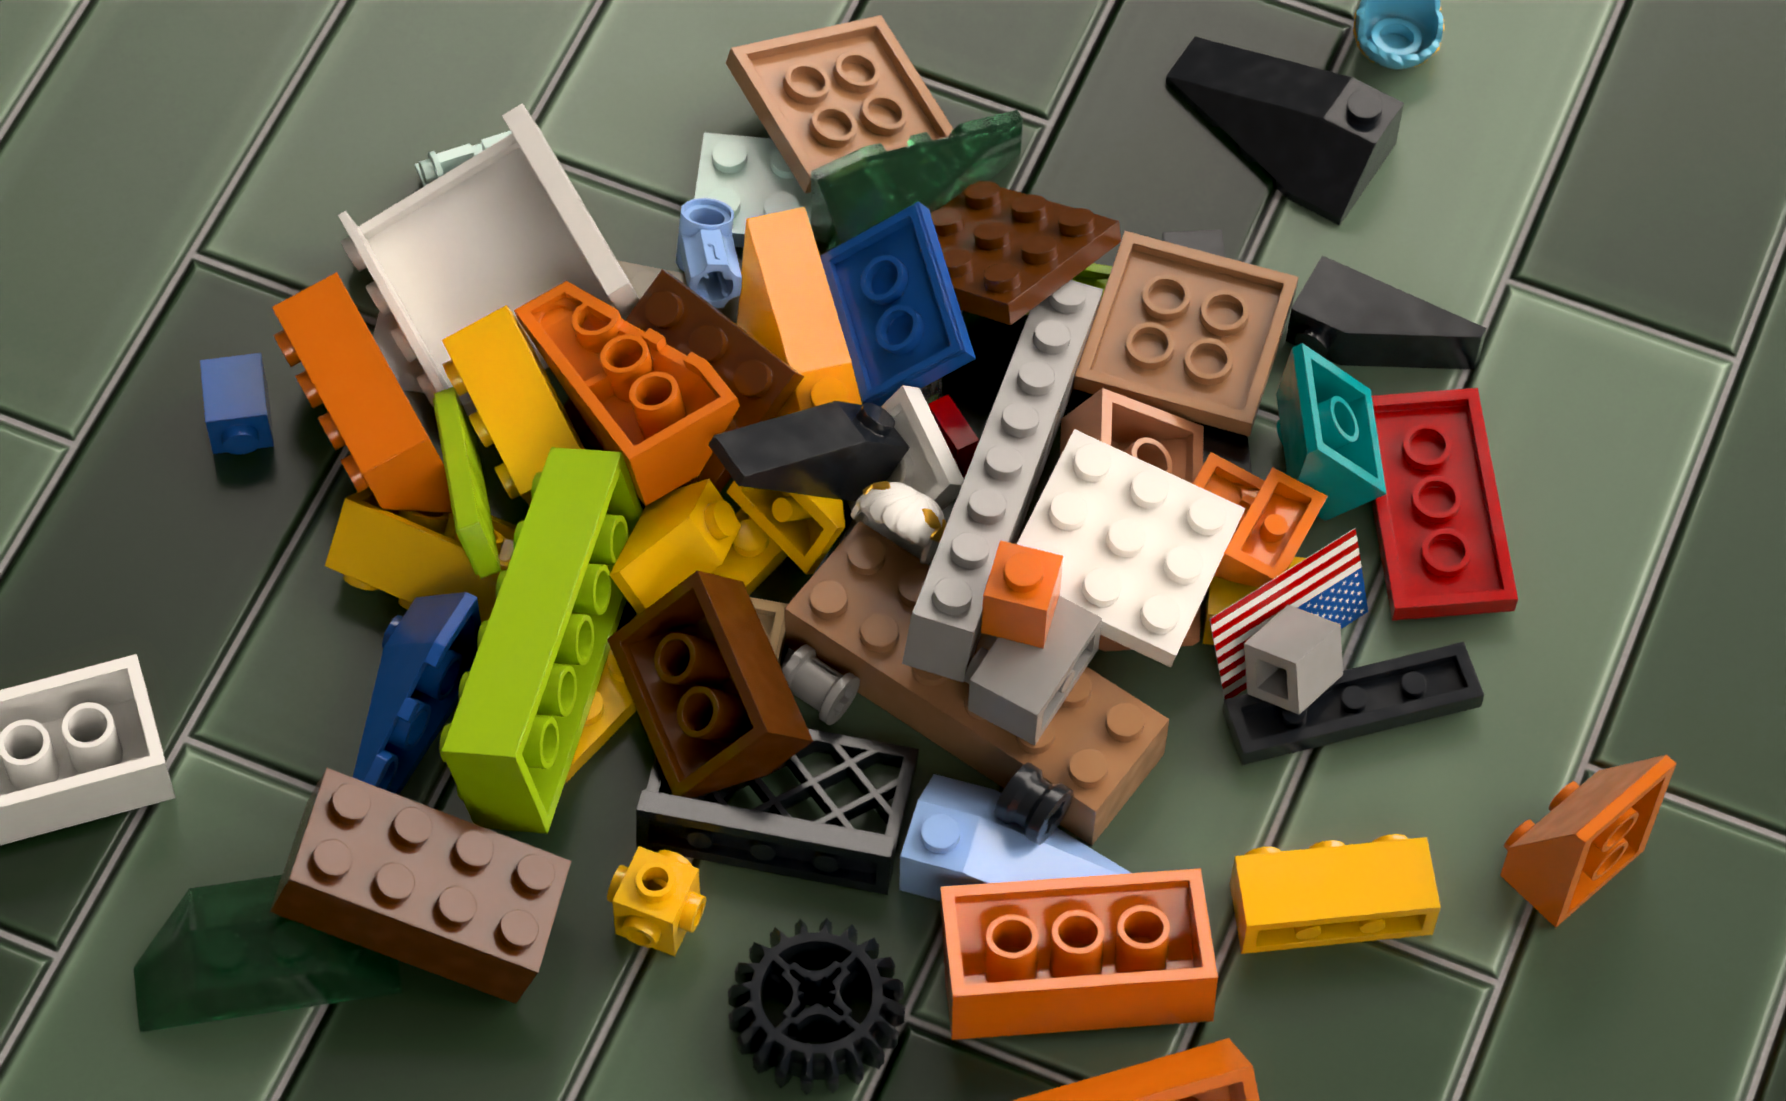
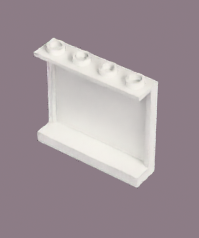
[338,103,640,415]

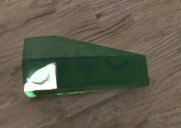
[811,110,1023,255]

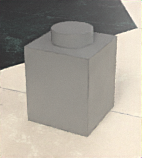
[1244,605,1343,714]

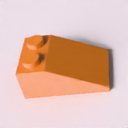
[1500,755,1676,928]

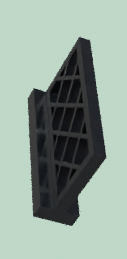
[636,729,919,895]

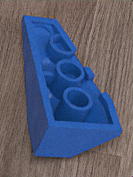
[353,592,481,795]

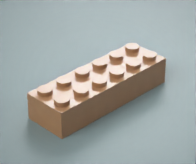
[784,521,1169,846]

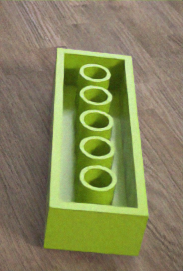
[440,447,643,834]

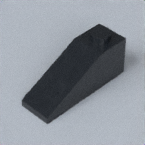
[1286,255,1487,370]
[708,401,910,502]

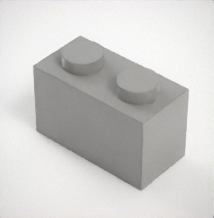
[964,596,1102,746]

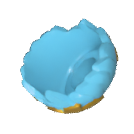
[1353,0,1444,70]

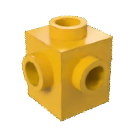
[607,846,706,956]

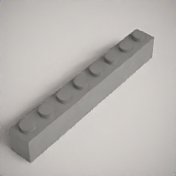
[902,280,1103,682]

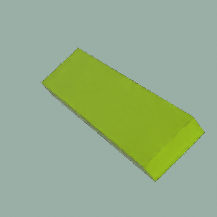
[433,387,501,579]

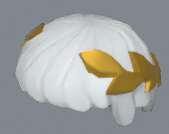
[850,481,947,564]

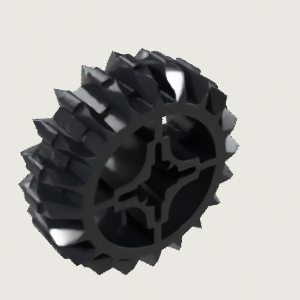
[728,917,905,1095]

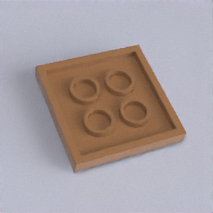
[726,15,962,194]
[1074,231,1299,436]

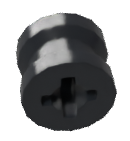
[994,763,1074,845]

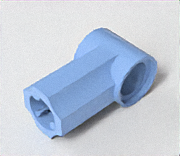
[676,198,742,308]

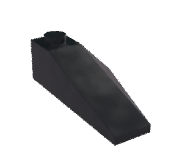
[1165,36,1404,226]

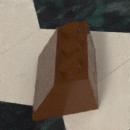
[607,570,813,799]

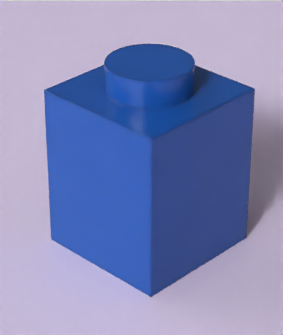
[200,353,274,455]

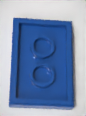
[820,201,976,407]

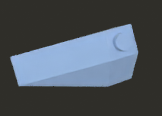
[899,774,1131,901]

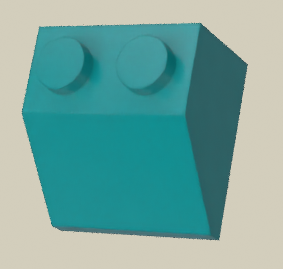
[1276,343,1387,521]

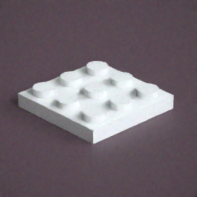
[1017,429,1245,667]

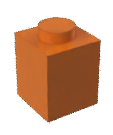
[981,540,1063,649]

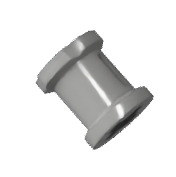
[782,644,860,725]

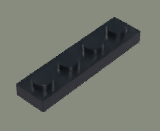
[1222,642,1484,765]

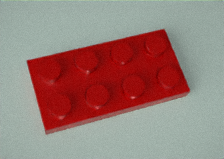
[1371,388,1518,621]

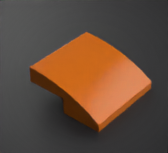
[1193,452,1328,588]

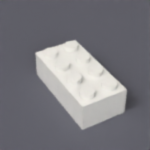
[0,654,175,846]

